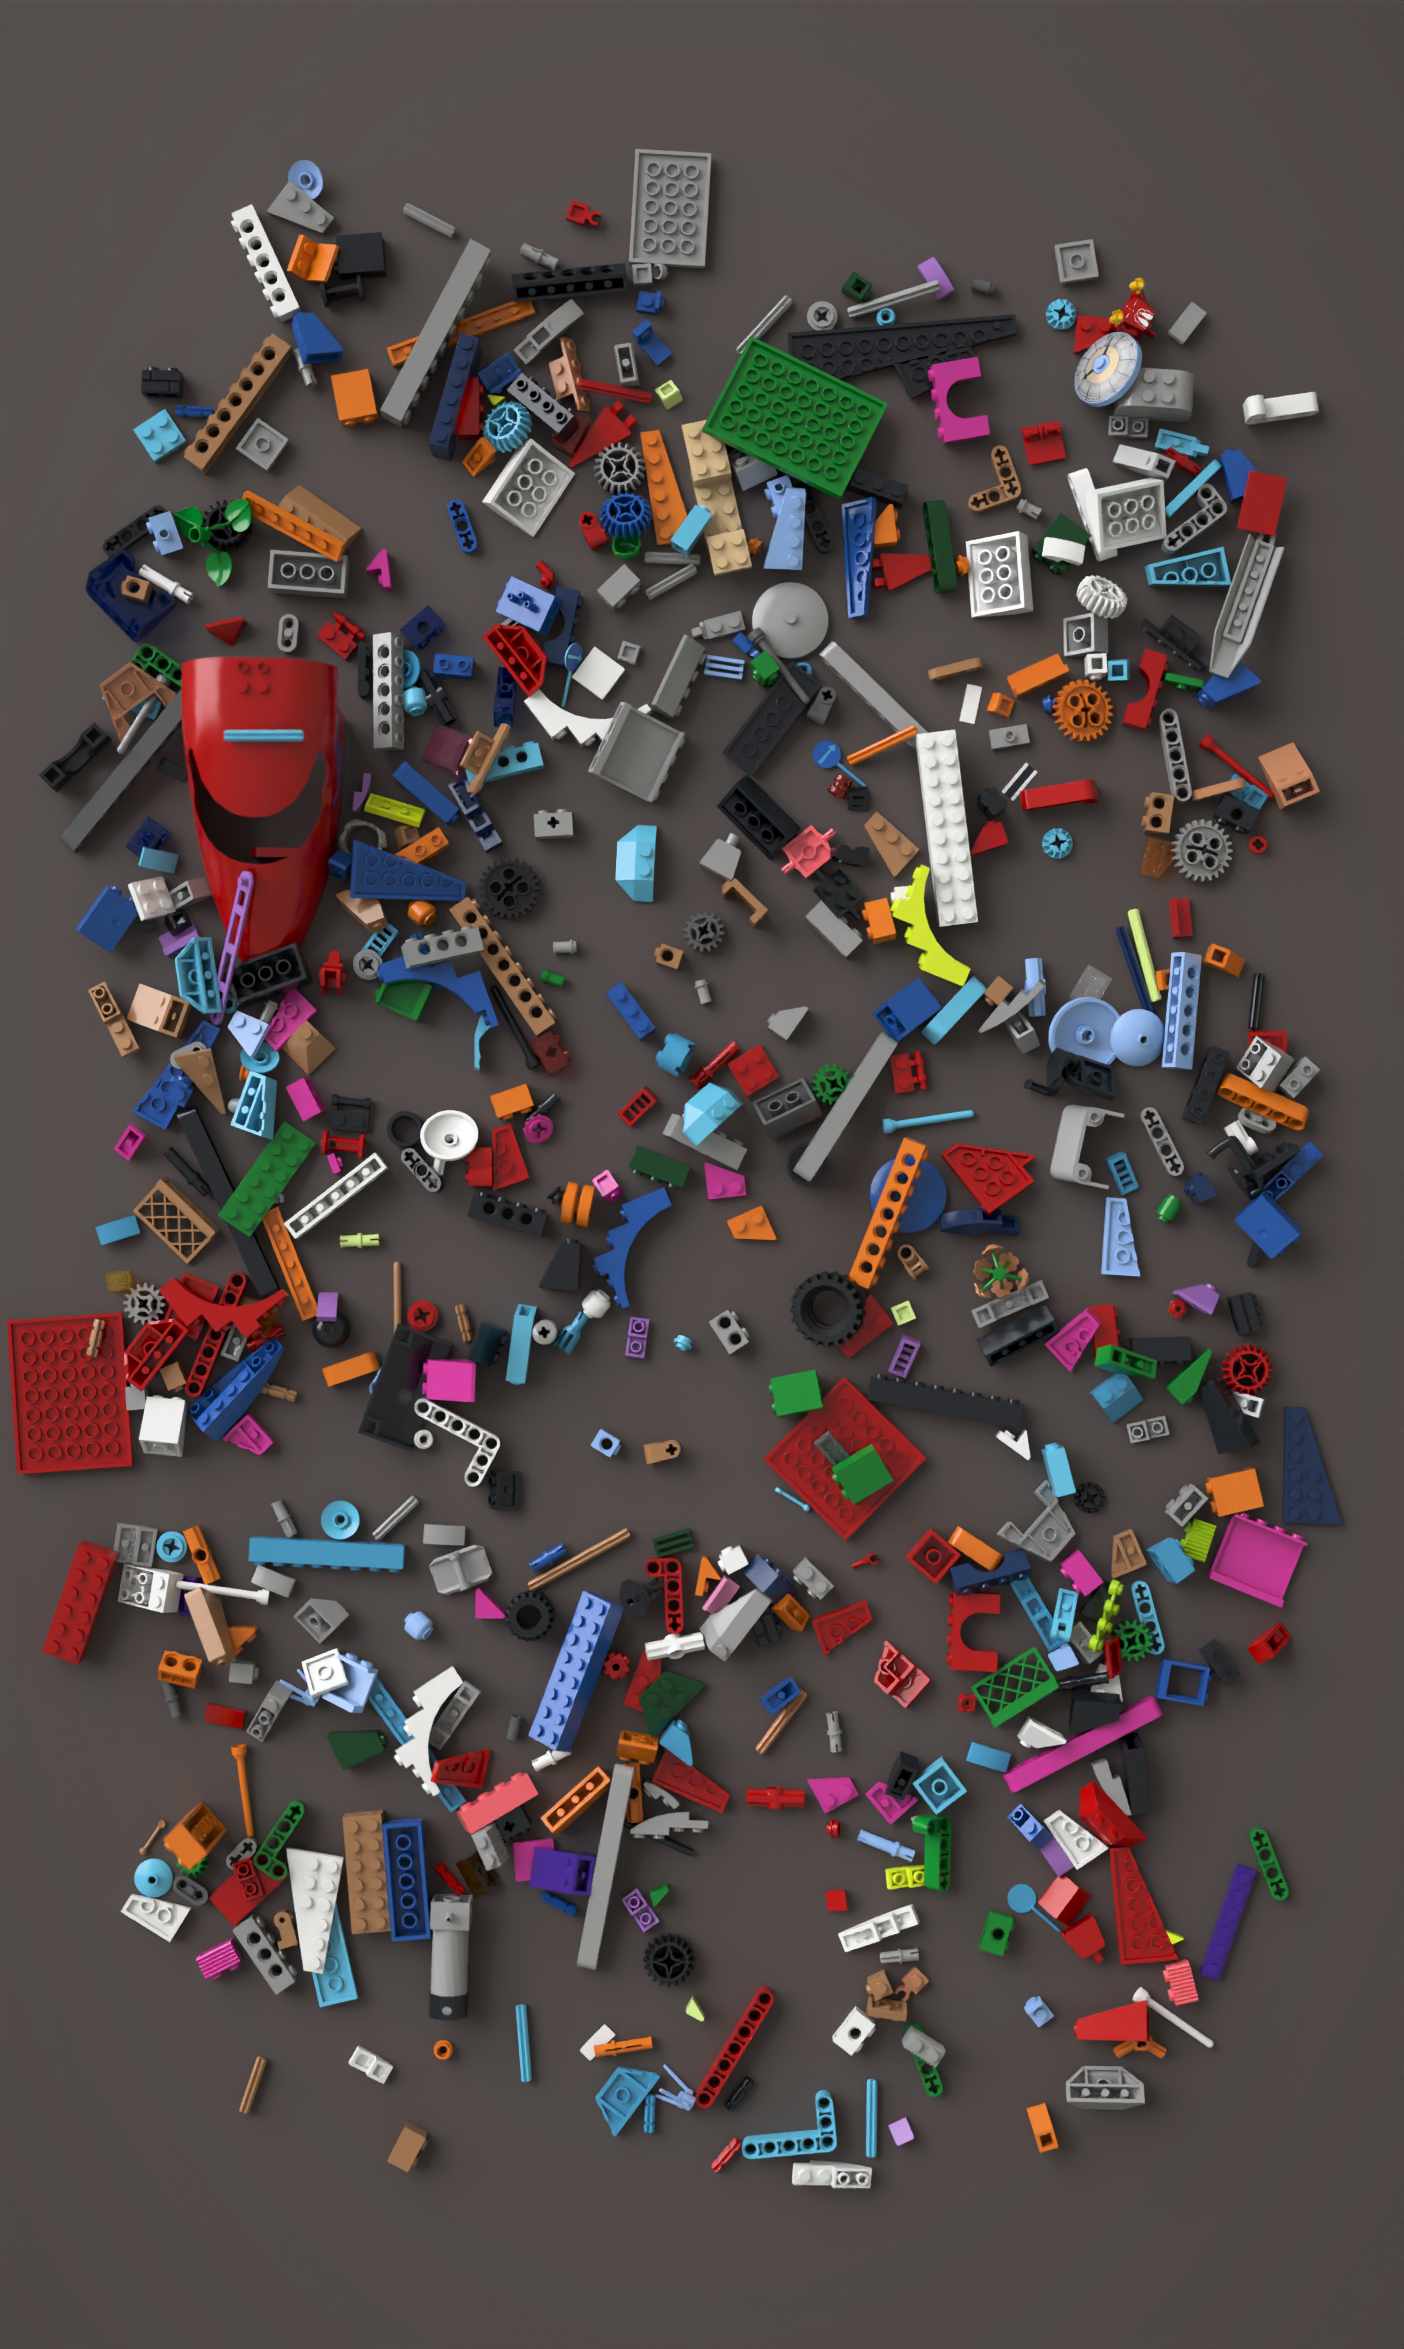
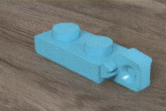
[1154,429,1209,458]

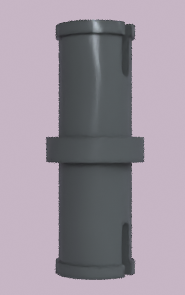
[160,1681,184,1718]

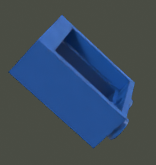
[1155,1657,1212,1706]

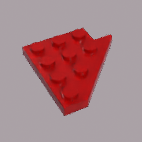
[941,1144,1035,1215]

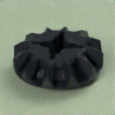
[1074,1482,1106,1513]

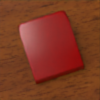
[825,1889,847,1911]

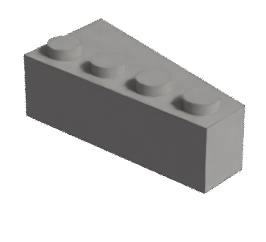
[662,1113,747,1170]

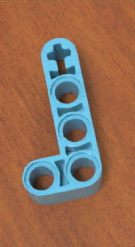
[921,976,988,1045]

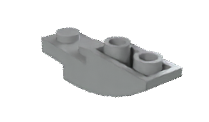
[514,299,584,365]
[629,1812,708,1839]

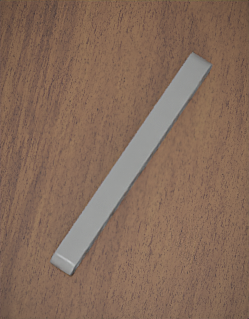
[577,1763,635,1970]

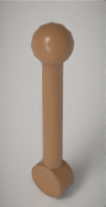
[139,1820,166,1855]

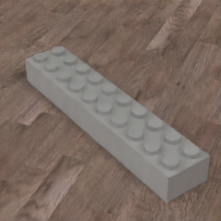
[380,238,492,428]

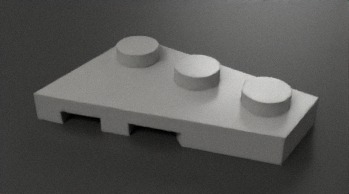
[266,181,335,234]

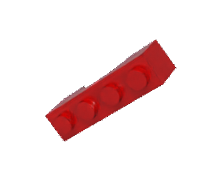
[1121,649,1169,732]

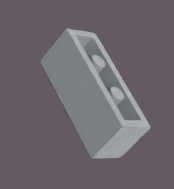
[805,900,863,959]

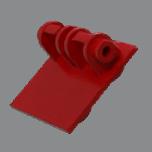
[1021,421,1066,466]

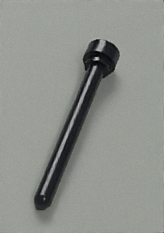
[490,986,542,1070]

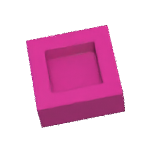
[327,1153,344,1174]

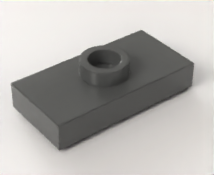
[814,1430,850,1466]

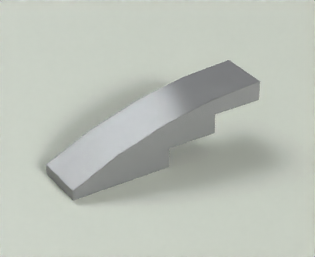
[978,979,1046,1033]

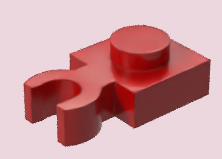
[566,200,601,228]

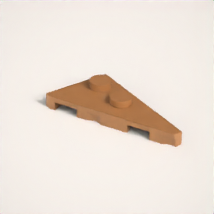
[174,1048,226,1114]

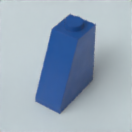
[291,312,343,365]
[1218,449,1258,503]

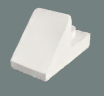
[995,1429,1030,1460]

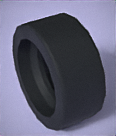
[387,1111,423,1148]

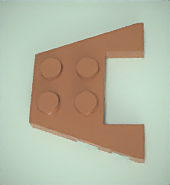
[100,661,177,742]

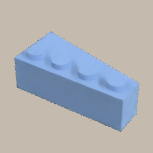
[764,488,806,570]

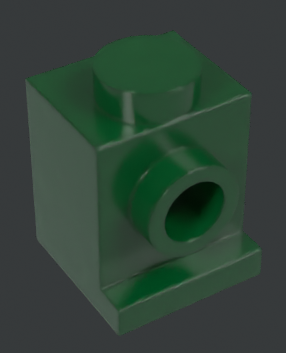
[842,271,872,304]

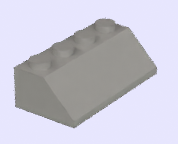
[652,634,707,720]

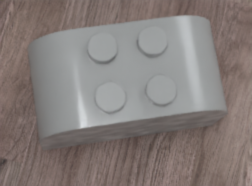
[1112,368,1194,423]

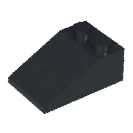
[466,1321,508,1366]

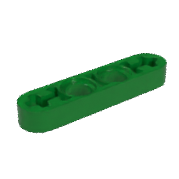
[1249,1827,1289,1901]
[905,2022,943,2097]

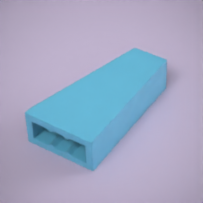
[506,1304,537,1385]

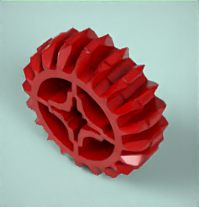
[1221,1344,1274,1395]

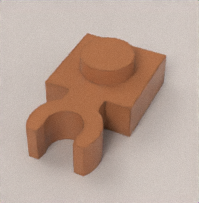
[895,1966,929,2002]

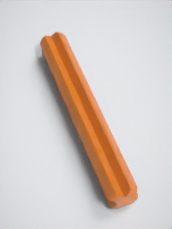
[847,725,918,765]

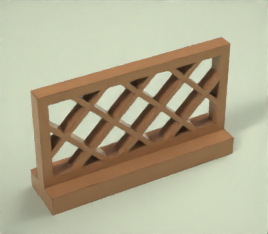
[133,1177,221,1264]

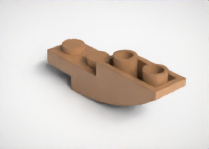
[88,981,141,1059]

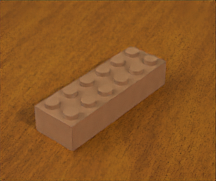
[343,1810,391,1934]

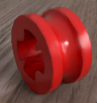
[1249,836,1267,854]

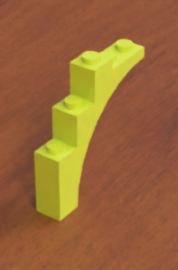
[890,864,970,986]

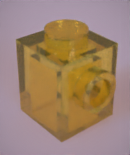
[105,1270,133,1292]

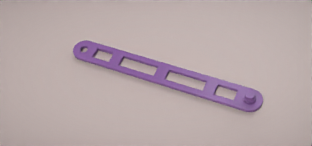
[209,871,254,1025]

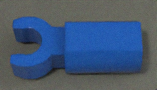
[732,632,761,659]

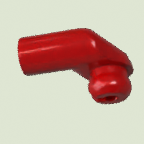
[536,560,554,589]

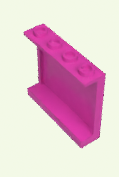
[1207,1512,1308,1608]

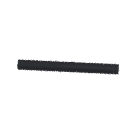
[624,1819,693,1856]

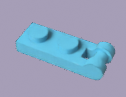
[1050,1588,1078,1642]

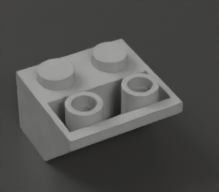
[727,449,777,491]
[1236,1036,1294,1092]

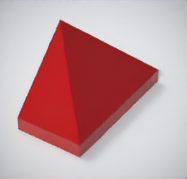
[205,616,246,646]
[1102,1635,1123,1679]

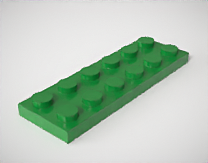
[218,1121,316,1238]

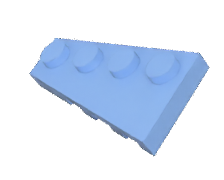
[1101,1197,1140,1277]

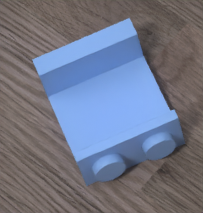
[322,1652,378,1713]

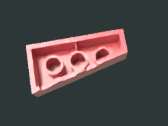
[455,1772,538,1834]

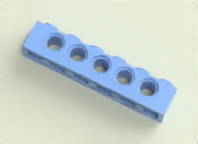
[1162,952,1202,1070]

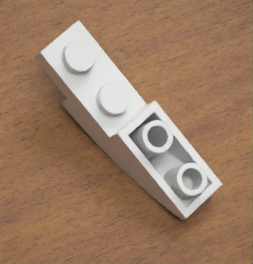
[792,2160,872,2188]

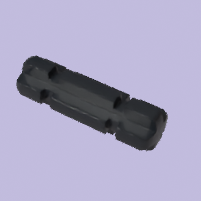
[724,2076,754,2112]

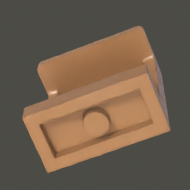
[721,878,768,928]

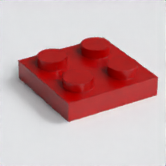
[727,1044,779,1097]

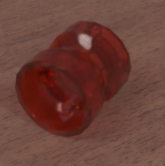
[827,773,853,800]

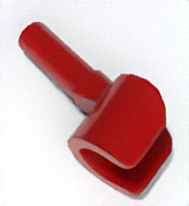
[851,1552,879,1568]

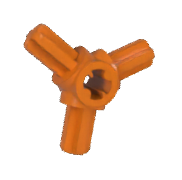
[1113,2035,1167,2058]

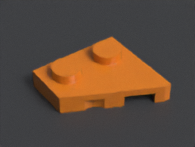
[727,1205,777,1240]

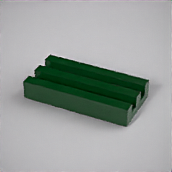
[652,1528,694,1558]

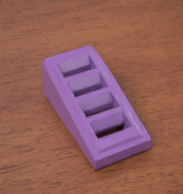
[888,1334,921,1379]

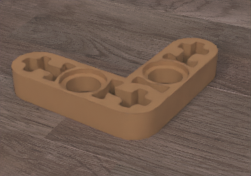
[967,445,1021,513]

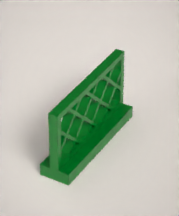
[970,1646,1061,1728]

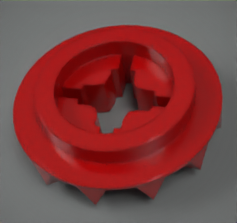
[407,1301,438,1331]

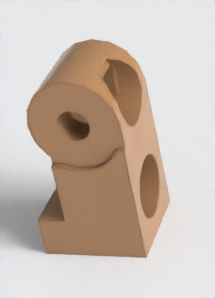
[274,1909,299,1950]

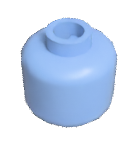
[404,1611,433,1640]

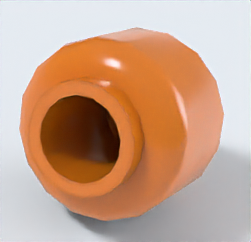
[407,900,436,927]

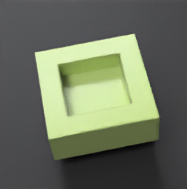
[891,1300,916,1326]

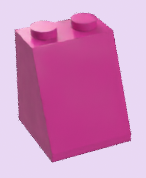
[422,1358,476,1402]

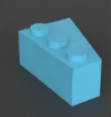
[231,1071,277,1140]

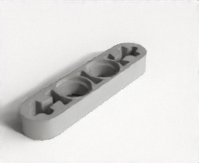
[1140,1107,1184,1176]

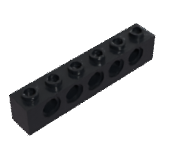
[512,263,628,303]

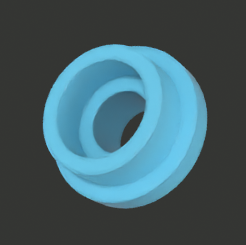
[876,308,895,325]
[673,1335,692,1351]

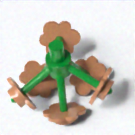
[973,1244,1029,1299]

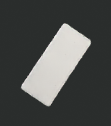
[580,2024,615,2061]

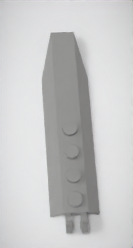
[1209,533,1285,678]

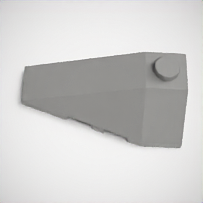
[700,1588,772,1661]

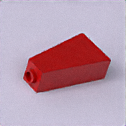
[1074,2001,1150,2041]

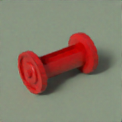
[321,1130,366,1159]

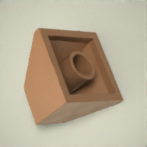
[282,1020,336,1075]

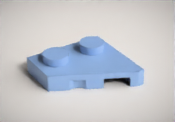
[228,1010,271,1059]

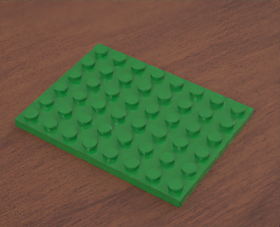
[702,336,888,500]

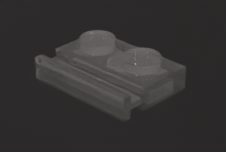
[1068,964,1112,1000]

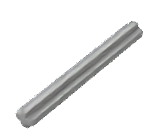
[848,280,940,318]

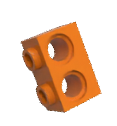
[158,1650,202,1689]

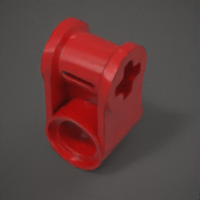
[579,511,609,551]

